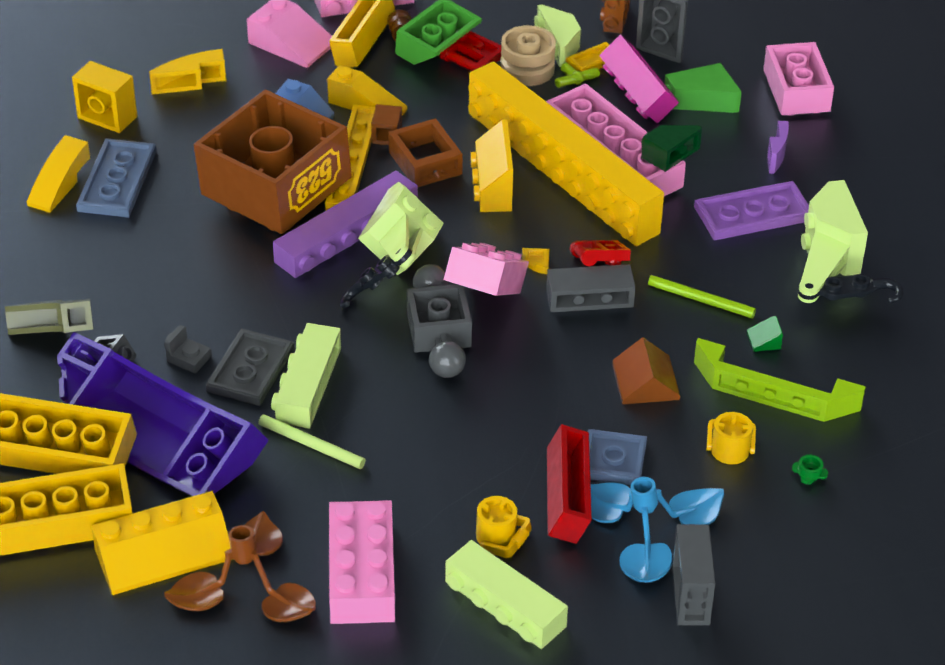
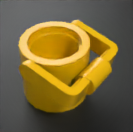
[706,412,756,465]
[476,496,532,558]

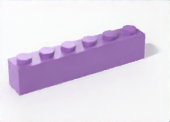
[273,171,418,278]

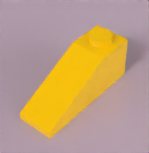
[327,65,407,116]

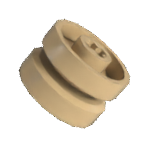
[501,25,556,86]

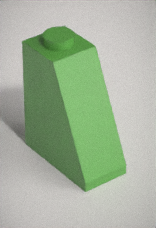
[664,63,742,113]

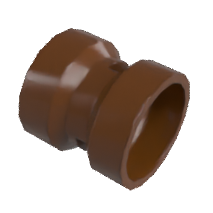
[387,9,412,41]

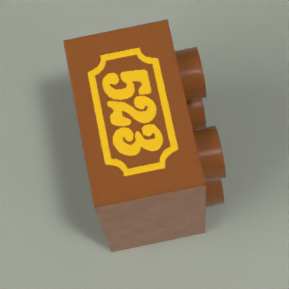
[193,89,352,234]

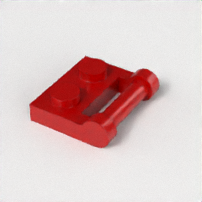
[439,31,502,71]
[569,240,631,266]

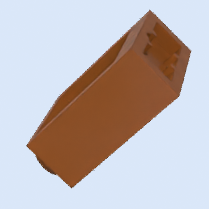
[388,118,463,187]

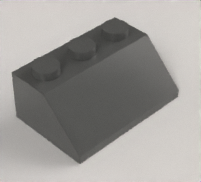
[636,0,688,63]

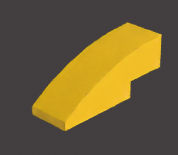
[149,49,226,94]
[27,135,90,213]

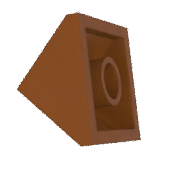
[612,337,680,405]

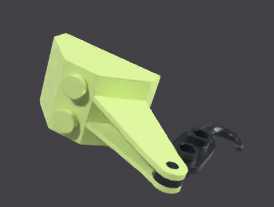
[798,180,903,303]
[340,182,444,309]

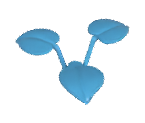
[590,477,724,583]

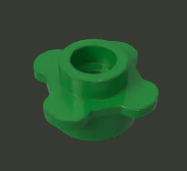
[792,455,828,485]

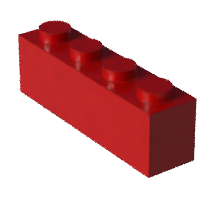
[547,424,592,544]

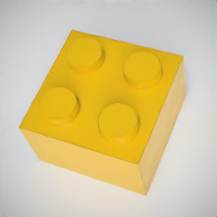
[72,61,137,133]

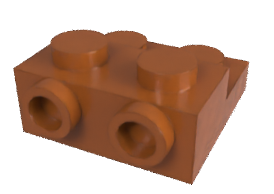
[600,0,630,34]

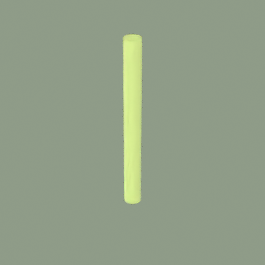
[258,414,366,469]

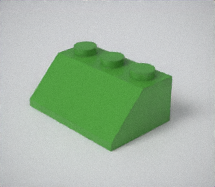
[395,0,482,65]

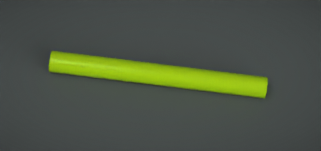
[648,275,756,319]

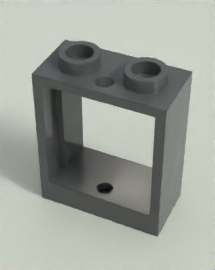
[672,524,715,625]

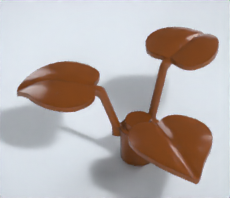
[164,511,316,622]

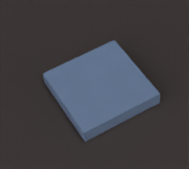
[587,429,647,486]

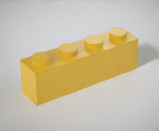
[329,0,395,68]

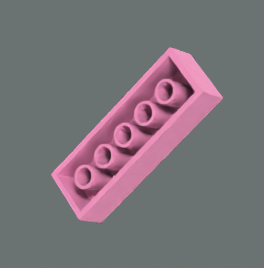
[546,84,686,196]

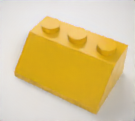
[470,120,513,212]

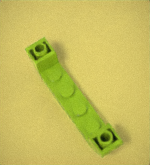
[694,338,866,422]

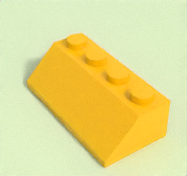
[91,491,233,595]

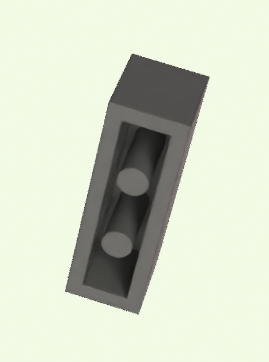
[546,264,635,312]

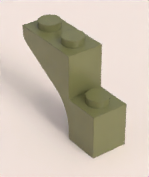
[4,298,94,335]

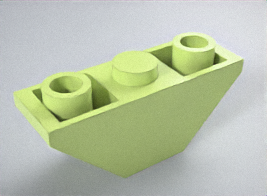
[534,5,581,67]

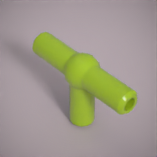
[555,63,600,88]

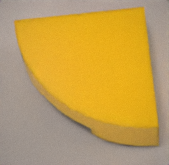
[522,248,549,274]

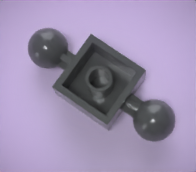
[407,264,472,378]

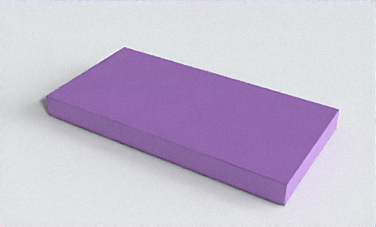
[694,181,809,240]

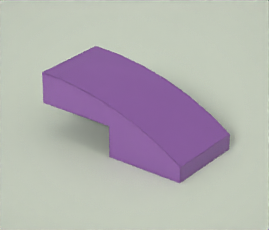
[767,121,789,174]

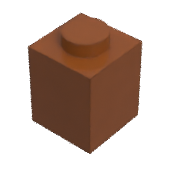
[371,104,402,145]

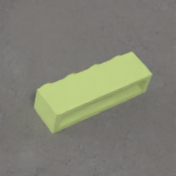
[271,323,341,429]
[445,540,568,649]

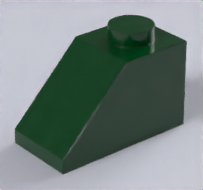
[641,125,702,172]

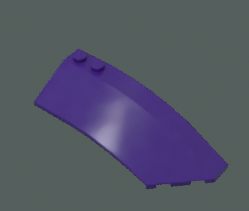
[57,332,268,496]

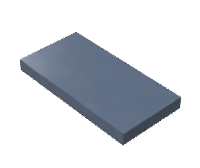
[76,138,157,218]

